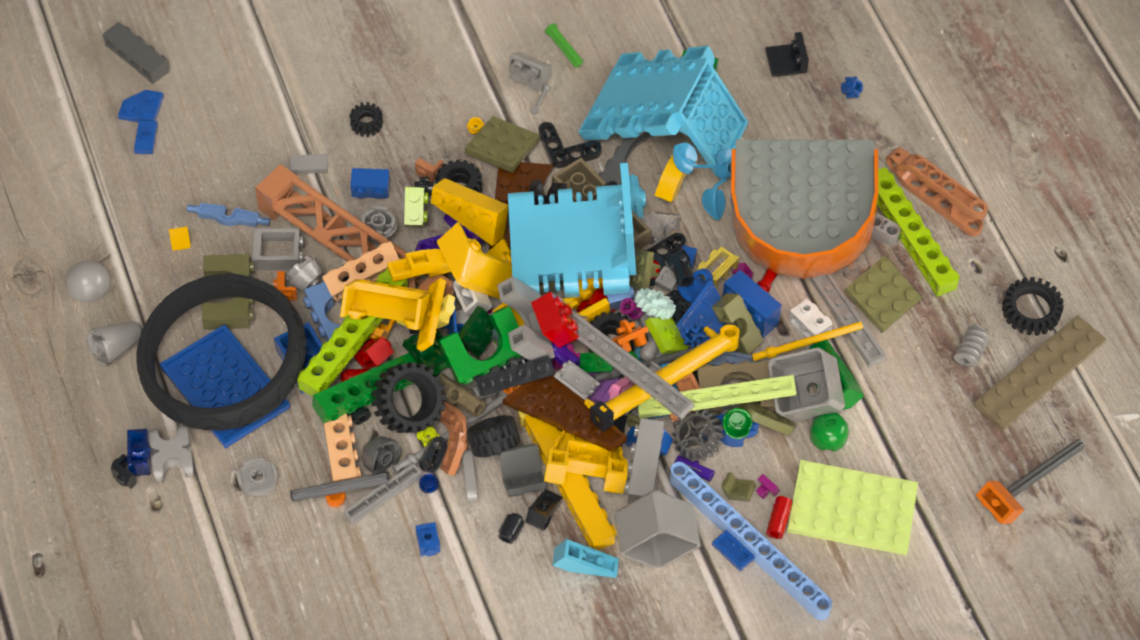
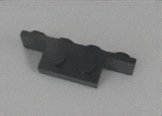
[476,356,555,396]

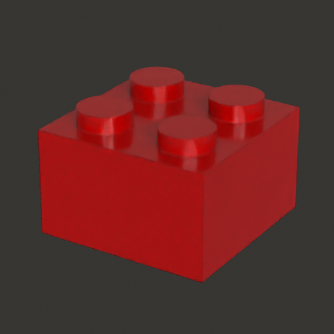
[531,291,579,348]

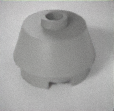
[361,206,397,244]
[285,254,323,292]

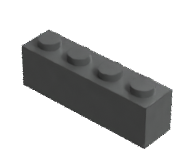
[103,22,169,84]

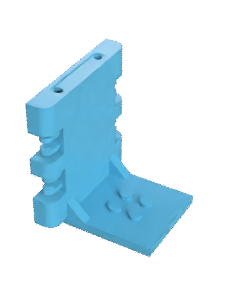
[578,46,749,176]
[508,163,636,298]

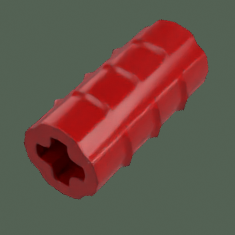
[766,496,793,539]

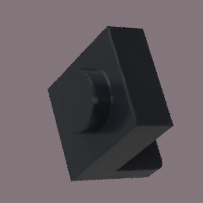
[110,454,137,489]

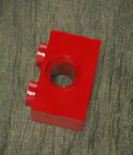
[353,337,394,369]

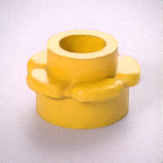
[467,117,484,134]

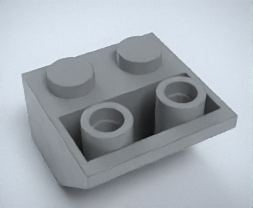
[510,52,552,91]

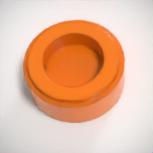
[325,492,346,507]

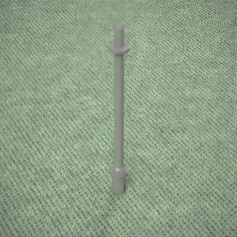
[392,387,515,475]

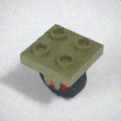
[629,248,666,289]

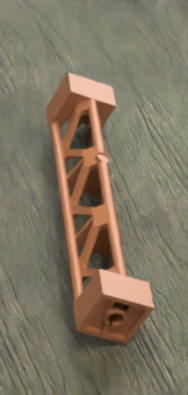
[255,164,454,298]

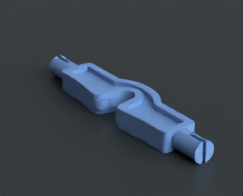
[187,203,270,227]

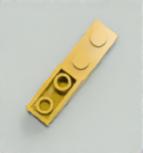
[387,249,451,282]

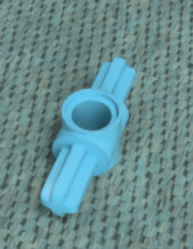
[629,174,646,221]

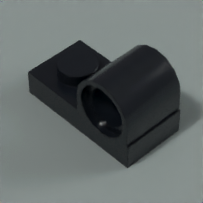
[525,489,563,531]

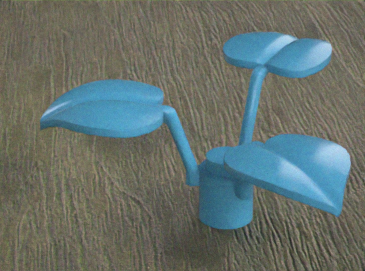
[673,143,732,220]

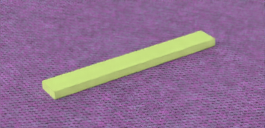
[638,375,797,419]

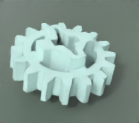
[634,288,676,320]

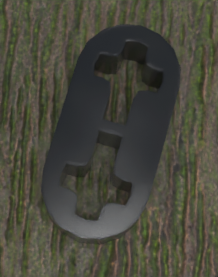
[419,437,447,473]

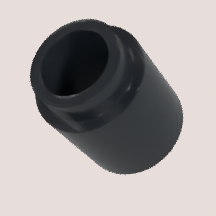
[498,513,525,544]

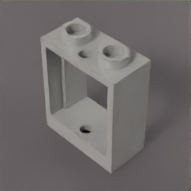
[252,228,304,270]

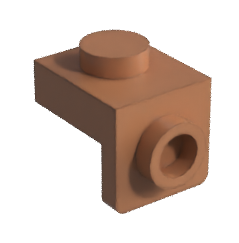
[415,158,444,183]

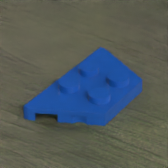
[676,280,726,345]

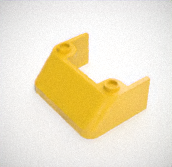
[437,222,512,299]
[340,279,430,330]

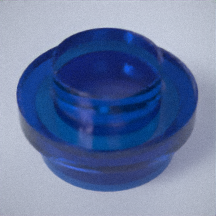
[419,474,439,493]

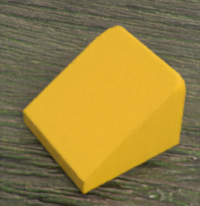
[169,226,191,251]

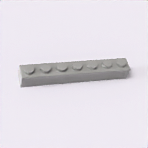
[343,463,422,526]

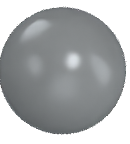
[65,260,111,302]

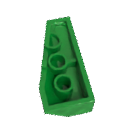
[809,340,864,410]

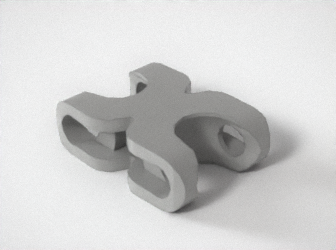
[148,425,194,482]

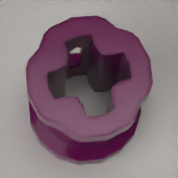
[619,298,644,320]

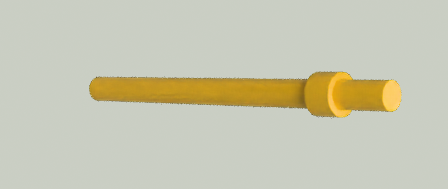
[751,321,863,362]

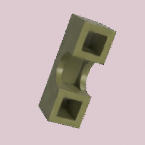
[712,293,764,355]

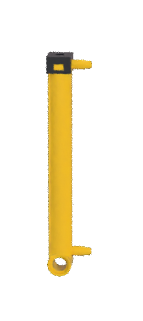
[584,324,740,432]

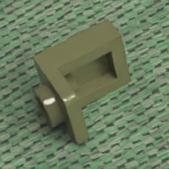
[722,472,756,501]

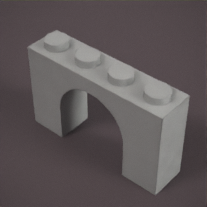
[497,276,555,361]

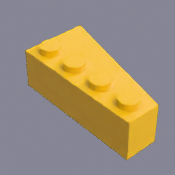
[431,178,509,246]

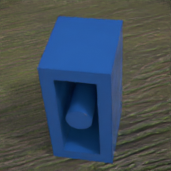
[350,168,390,199]

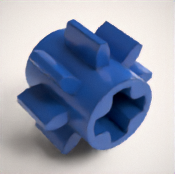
[841,76,863,98]
[681,323,706,348]

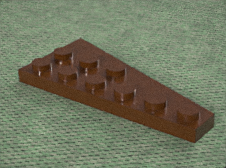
[489,162,554,250]
[503,374,627,452]

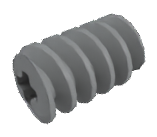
[954,325,989,367]

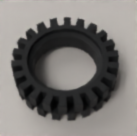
[1002,277,1064,336]

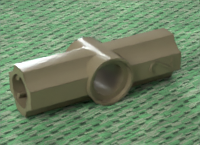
[438,374,486,417]

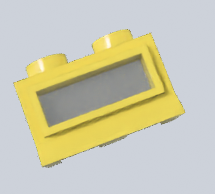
[697,246,739,289]

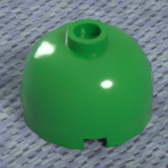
[810,413,849,452]

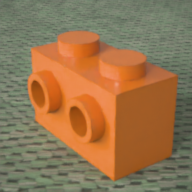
[976,481,1025,524]

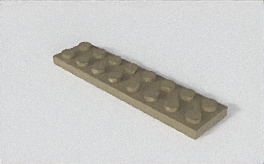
[974,315,1106,431]

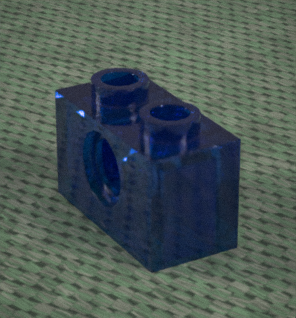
[127,428,150,476]

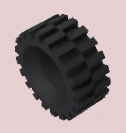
[371,362,446,433]

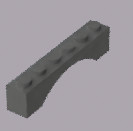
[598,130,655,185]

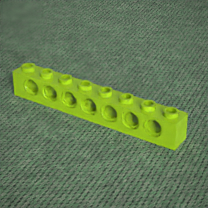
[877,167,960,297]
[297,269,408,397]

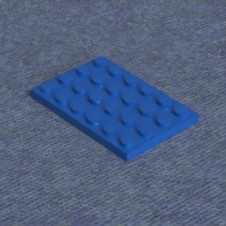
[159,324,291,449]

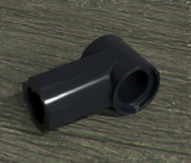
[666,248,695,287]

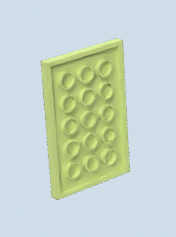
[787,460,918,555]

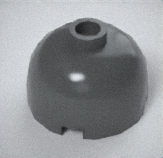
[361,436,401,474]

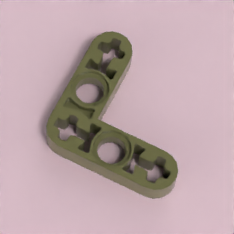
[739,401,796,435]

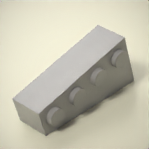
[625,418,664,504]

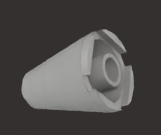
[86,321,142,366]

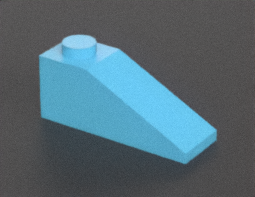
[552,539,619,578]

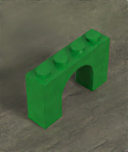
[436,306,522,385]

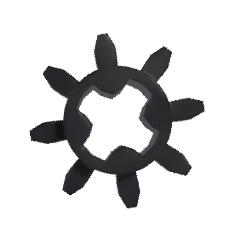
[414,177,434,198]

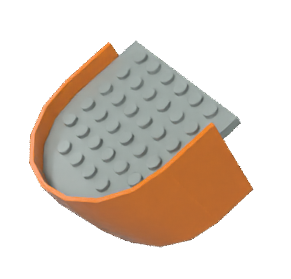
[731,139,878,279]

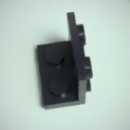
[765,32,809,77]

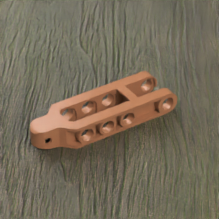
[886,147,988,236]

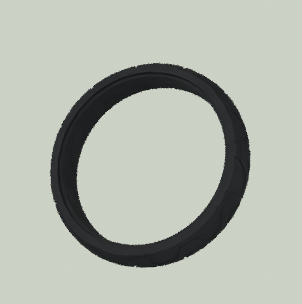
[136,274,306,431]

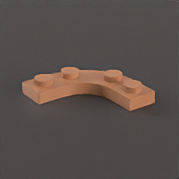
[439,401,467,476]

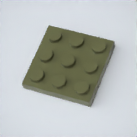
[465,116,540,173]
[844,256,922,333]

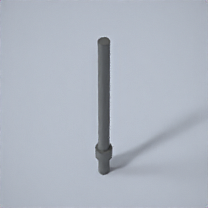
[593,346,697,382]

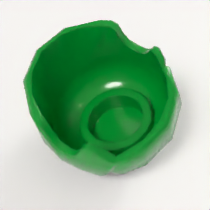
[722,407,752,439]

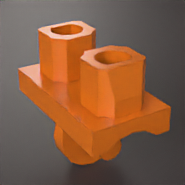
[611,319,649,352]

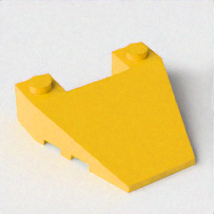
[544,430,628,494]

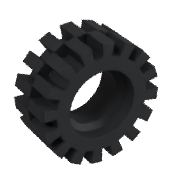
[350,102,383,137]

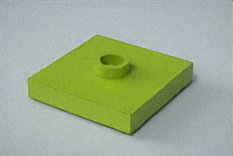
[645,318,688,354]

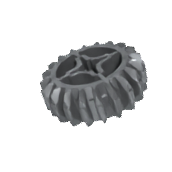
[672,409,725,462]

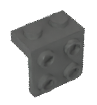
[499,443,547,497]

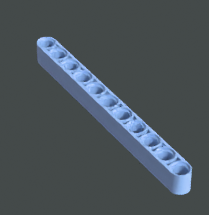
[669,462,832,620]

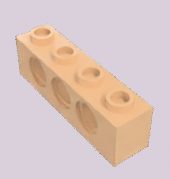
[323,242,400,302]
[324,413,361,482]

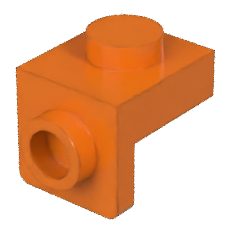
[273,271,297,301]

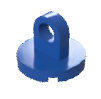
[677,268,713,303]

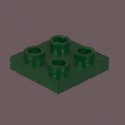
[458,306,497,359]
[402,329,446,369]

